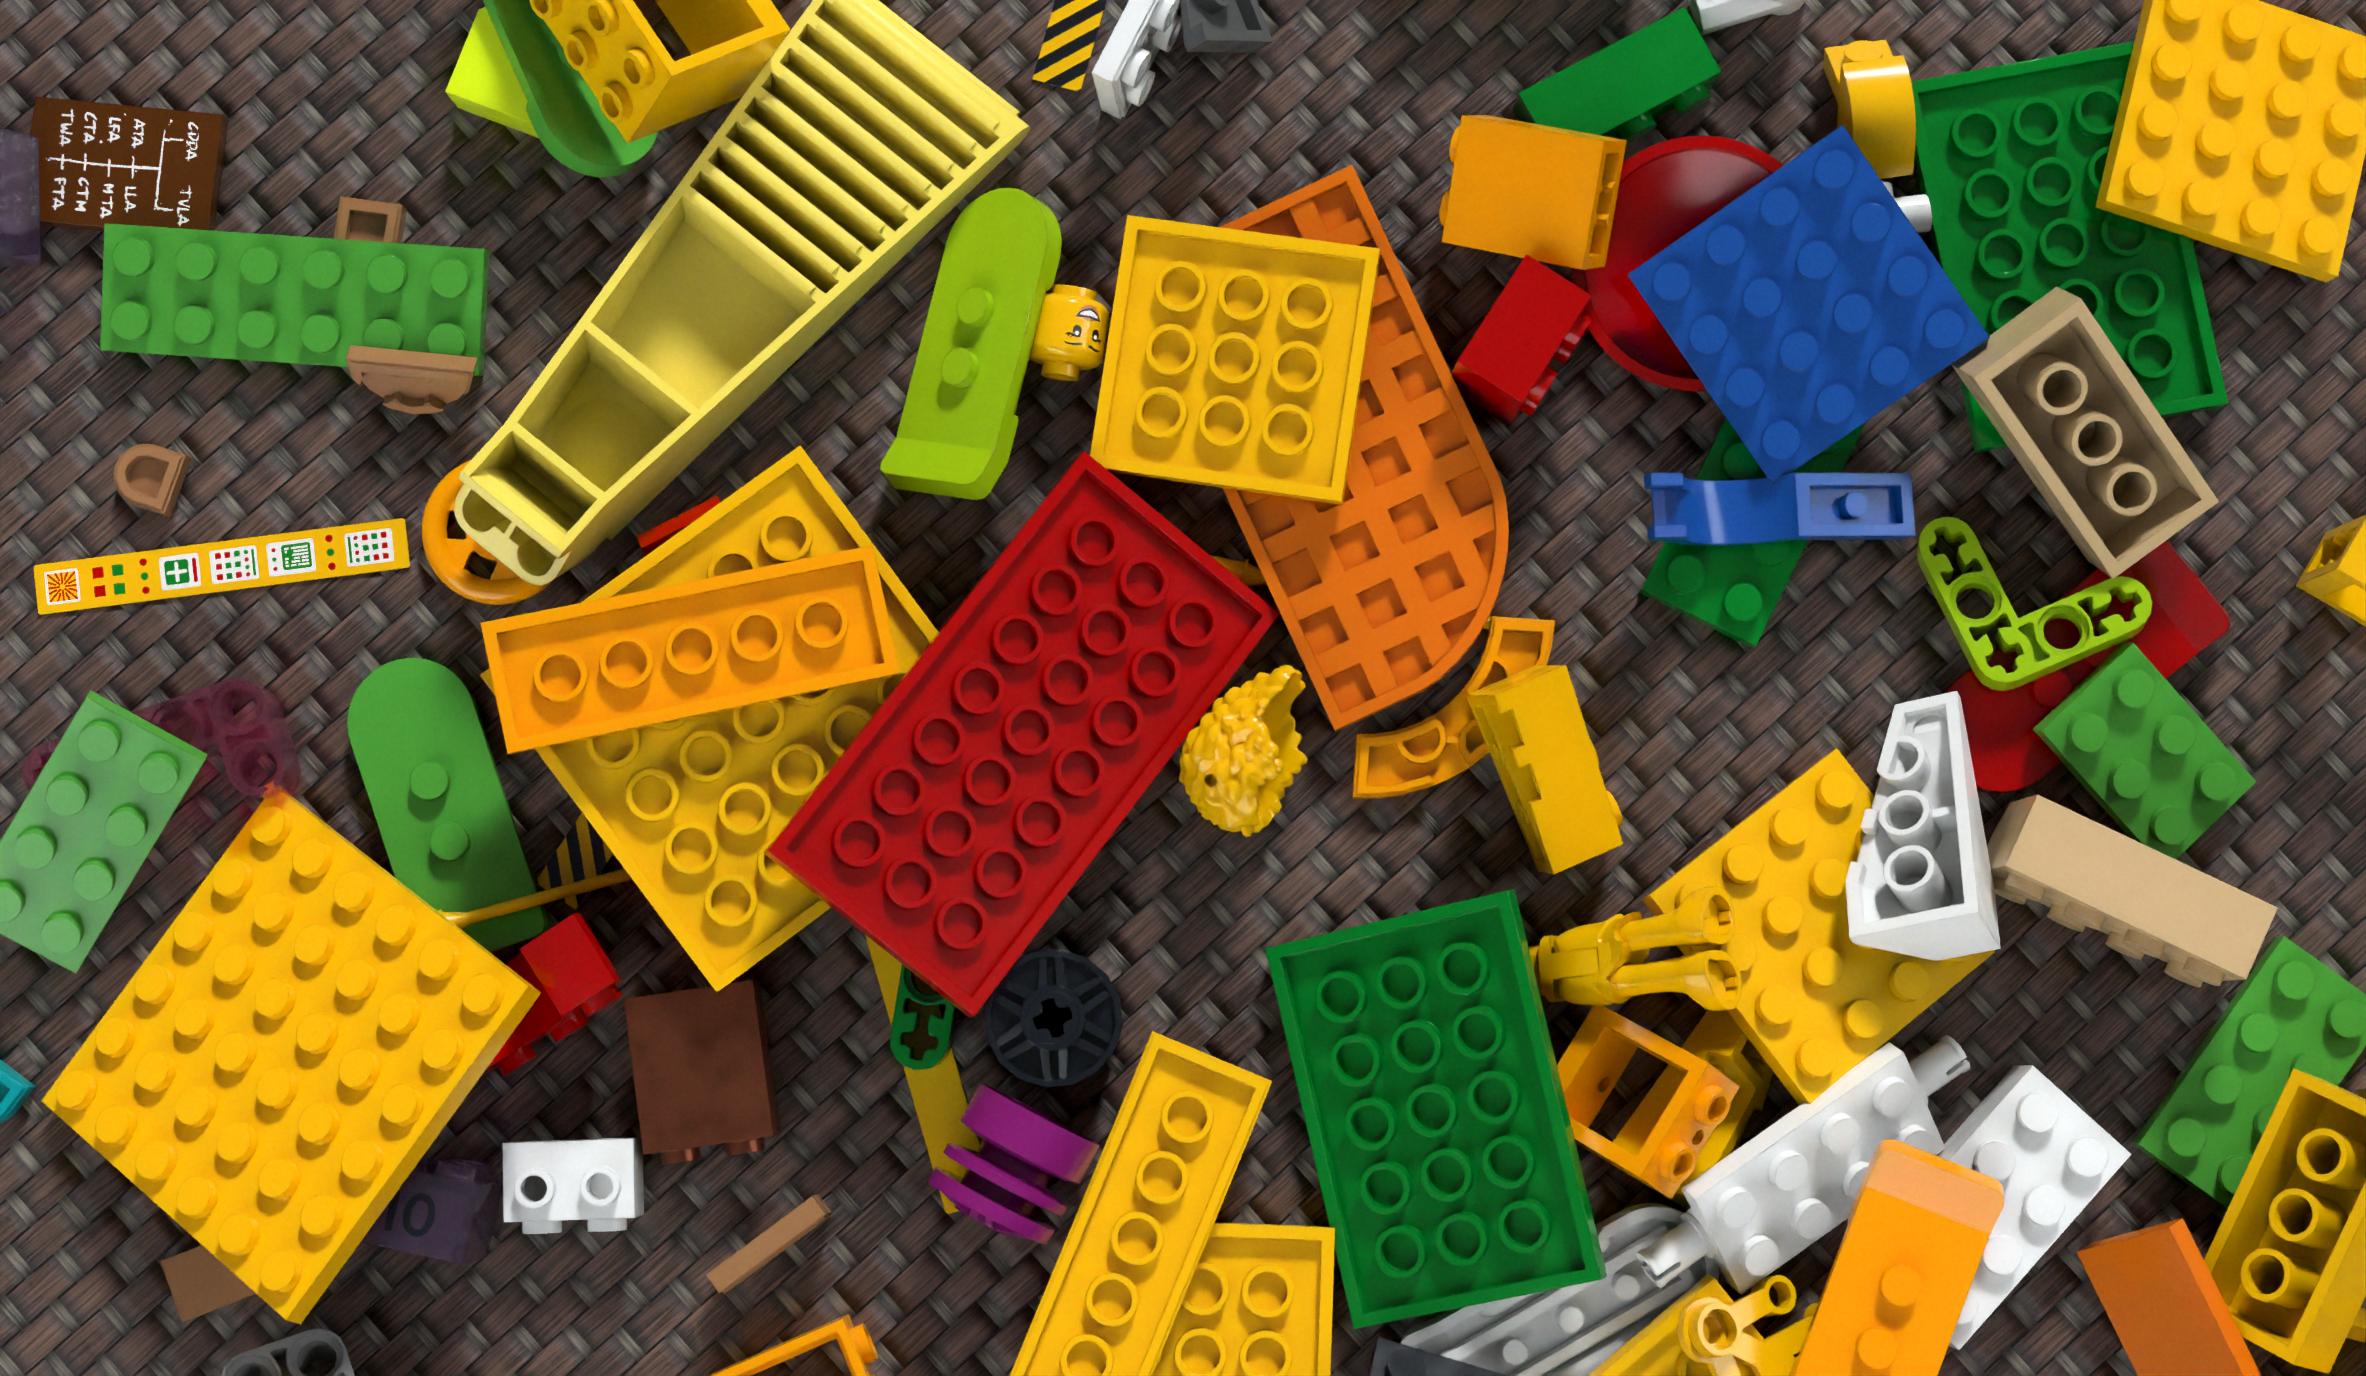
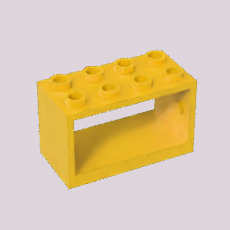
[529,0,790,144]

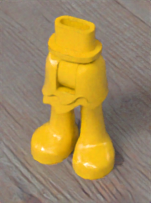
[1528,885,1742,1011]

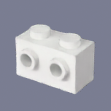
[502,1137,644,1234]

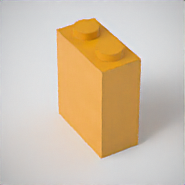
[1439,115,1627,270]

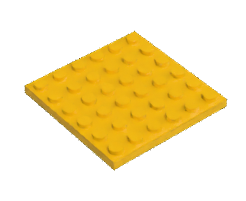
[480,445,938,992]
[41,786,541,1325]

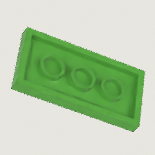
[0,690,208,973]
[2132,936,2366,1211]

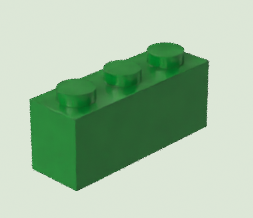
[1512,7,1721,144]

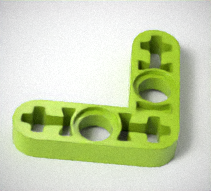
[1916,517,2152,691]

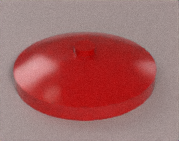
[1572,135,1784,392]

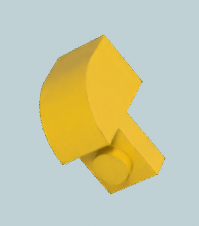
[1823,40,1916,179]

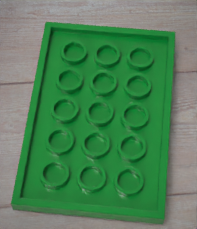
[1911,41,2228,453]
[1265,889,1607,1329]

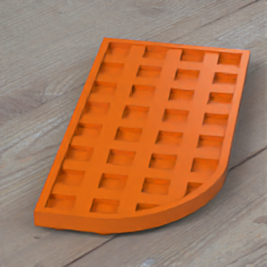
[1221,165,1509,732]

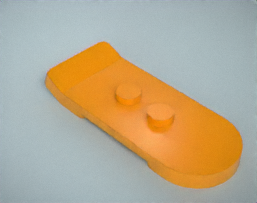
[1789,1139,2004,1376]

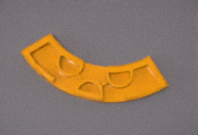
[1352,616,1555,799]

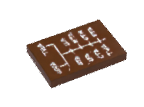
[19,96,228,232]

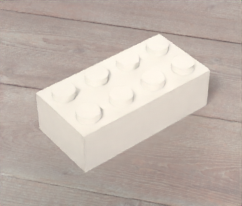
[1936,1065,2131,1350]

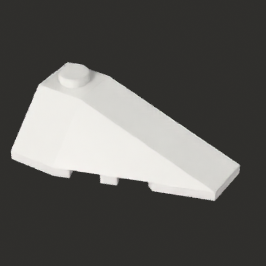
[1845,691,2001,961]

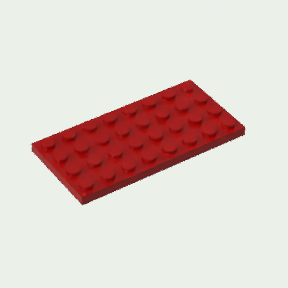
[764,451,1280,1017]

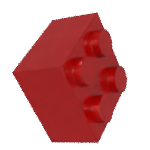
[1452,254,1592,426]

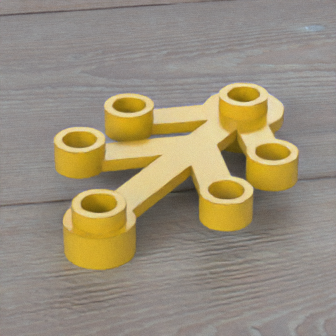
[1677,1275,1819,1376]

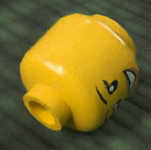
[1029,284,1109,381]

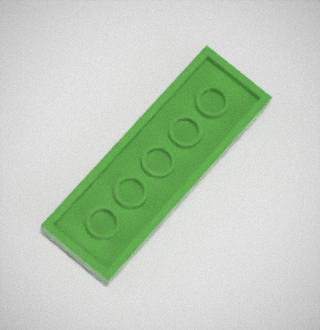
[100,223,490,376]

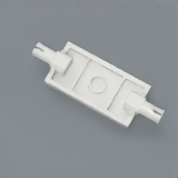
[1636,1035,1970,1294]

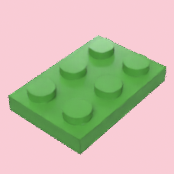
[2033,642,2256,859]

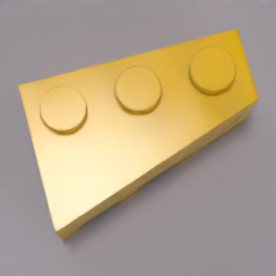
[1466,665,1623,875]

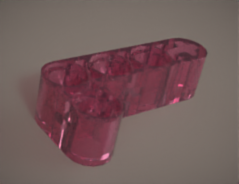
[22,678,301,799]

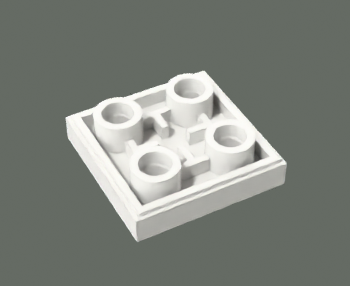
[1092,0,1182,119]

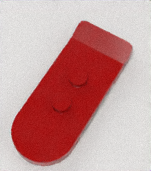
[1943,540,2231,794]

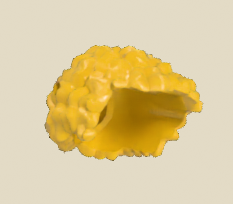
[1179,665,1308,838]

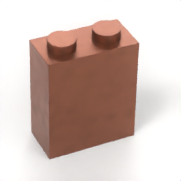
[624,980,780,1165]

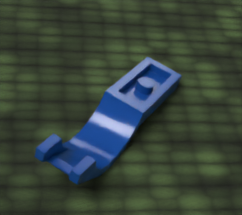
[1644,473,1916,546]

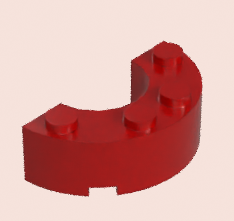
[480,913,622,1078]

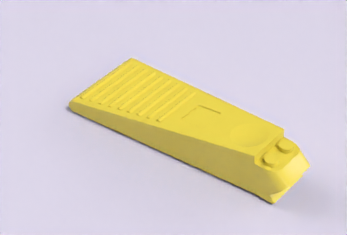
[454,0,1030,585]

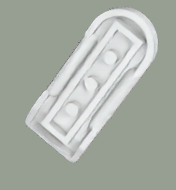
[1400,1203,1719,1376]

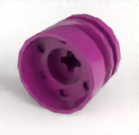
[928,1082,1100,1245]

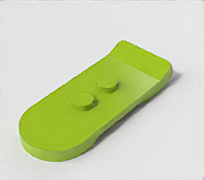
[880,188,1062,500]

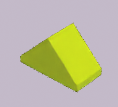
[445,7,539,138]

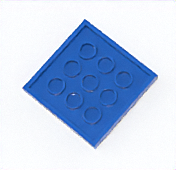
[1628,125,1990,485]

